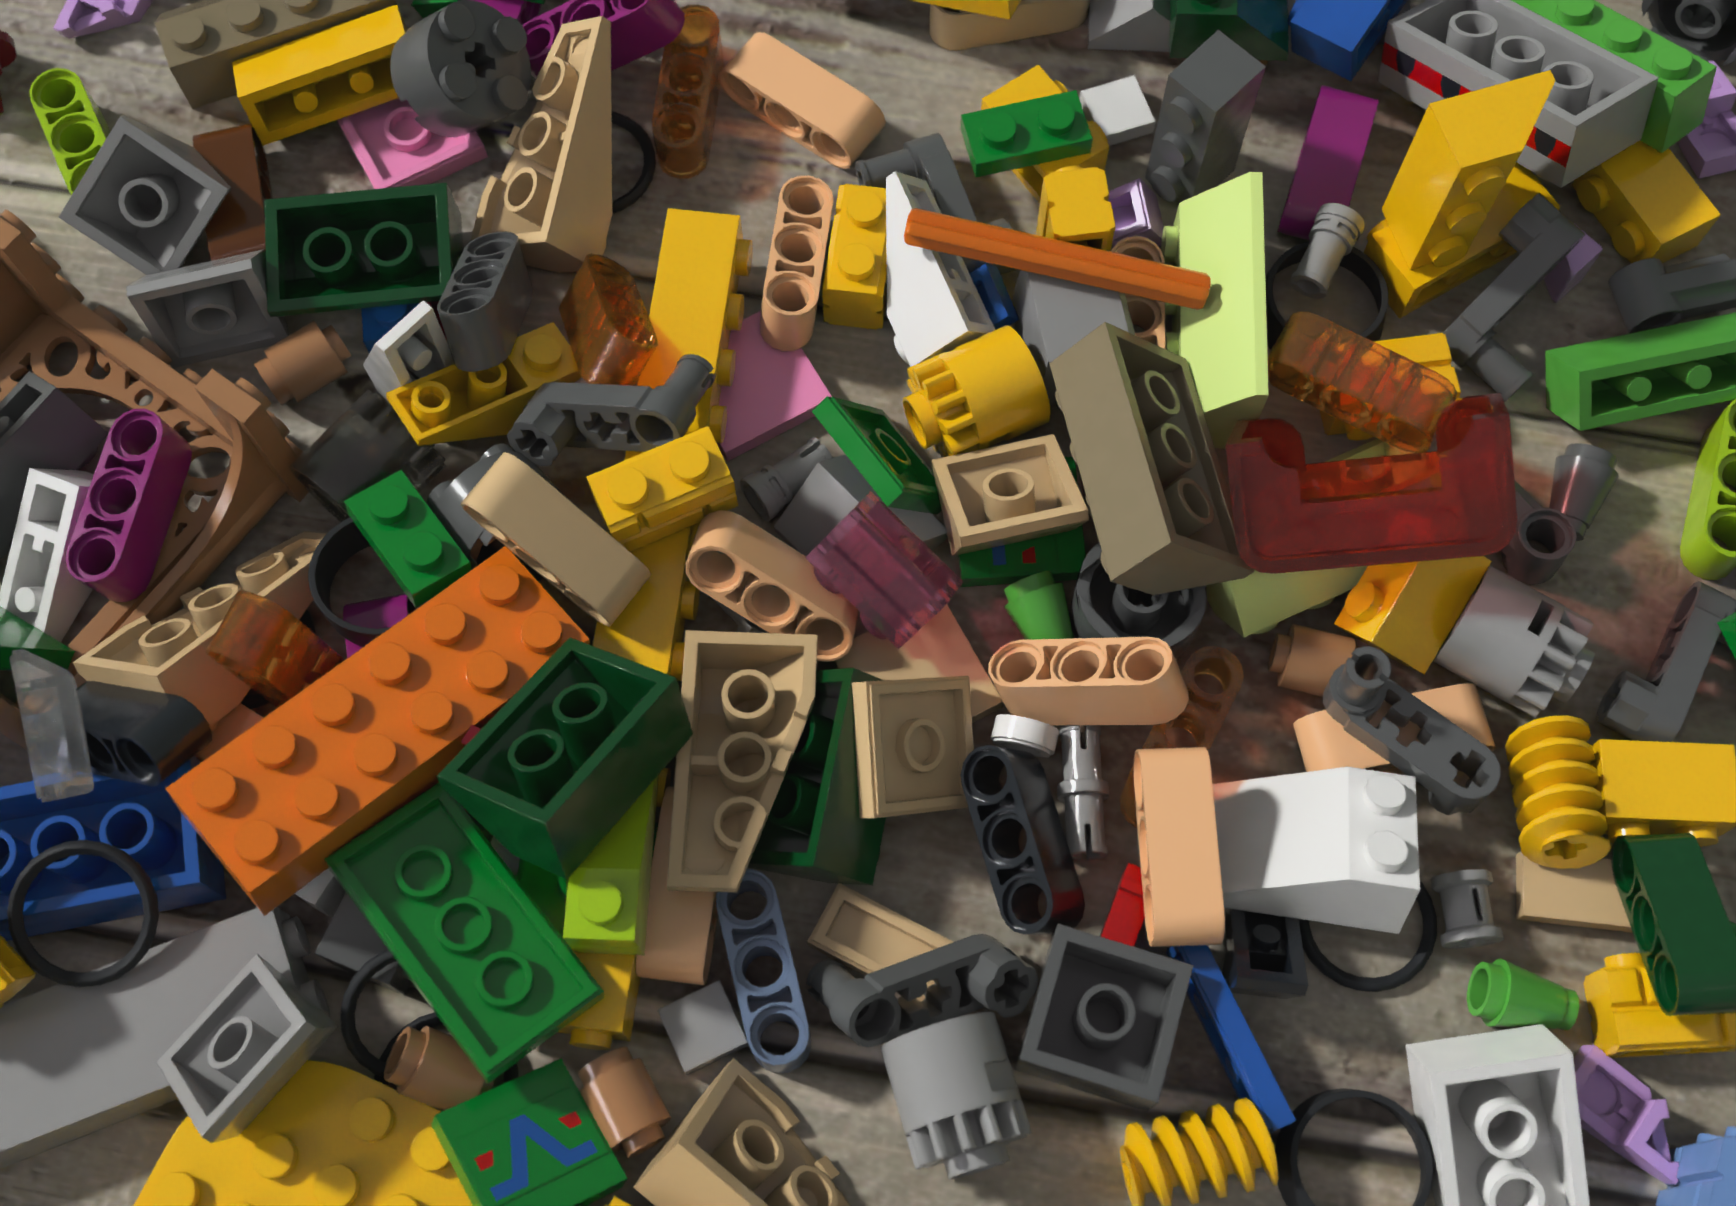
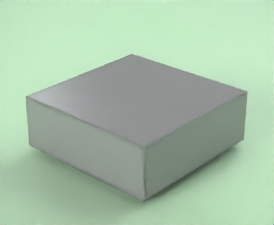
[657,980,749,1075]

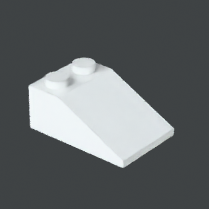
[1213,767,1420,934]
[1406,1024,1590,1206]

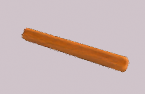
[904,208,1211,310]

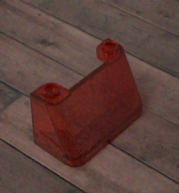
[1226,393,1517,574]

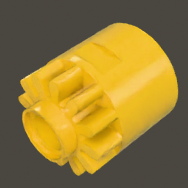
[902,325,1050,458]

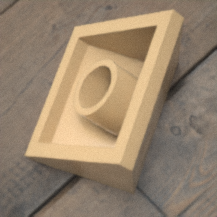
[932,434,1089,556]

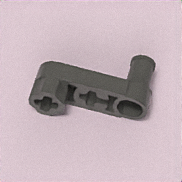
[855,133,1018,275]
[1443,193,1586,402]
[507,354,716,467]
[1597,581,1736,742]
[1323,646,1500,815]
[806,934,1038,1047]

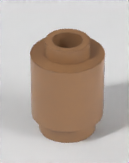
[254,320,352,405]
[1268,624,1361,697]
[384,1026,495,1111]
[578,1046,671,1159]

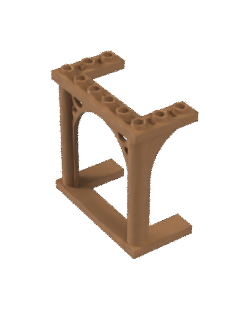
[0,209,316,771]

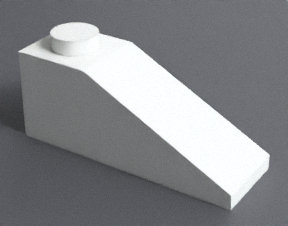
[886,171,995,367]
[363,300,454,402]
[0,468,128,642]

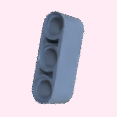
[716,869,811,1074]

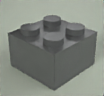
[1014,924,1193,1112]

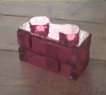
[805,491,963,649]

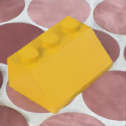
[1381,70,1556,270]

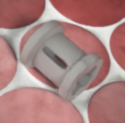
[1430,869,1504,949]

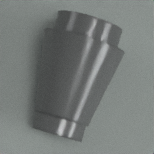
[1549,443,1619,541]

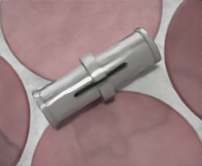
[1057,725,1110,860]

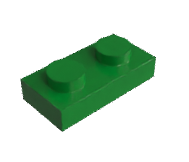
[960,90,1093,178]
[344,470,472,608]

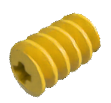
[1505,715,1611,869]
[1120,1098,1278,1206]

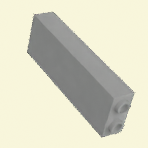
[0,907,330,1169]

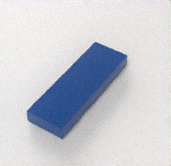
[1166,945,1296,1133]

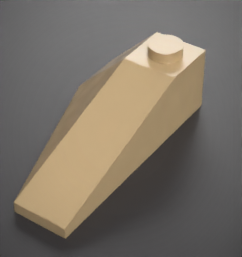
[470,16,612,273]
[73,531,327,733]
[667,630,818,892]
[633,1058,851,1206]

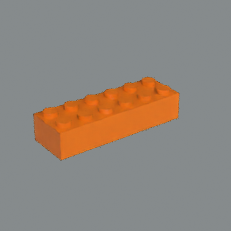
[165,546,590,916]

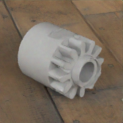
[1432,565,1595,718]
[880,1012,1032,1179]

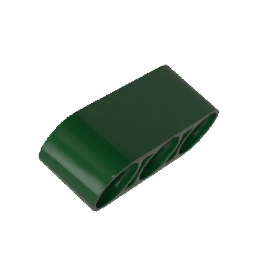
[1611,833,1736,1016]

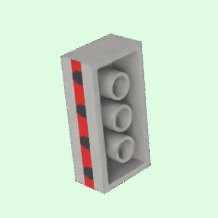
[1378,0,1659,188]

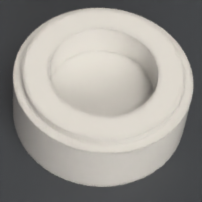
[991,714,1059,757]

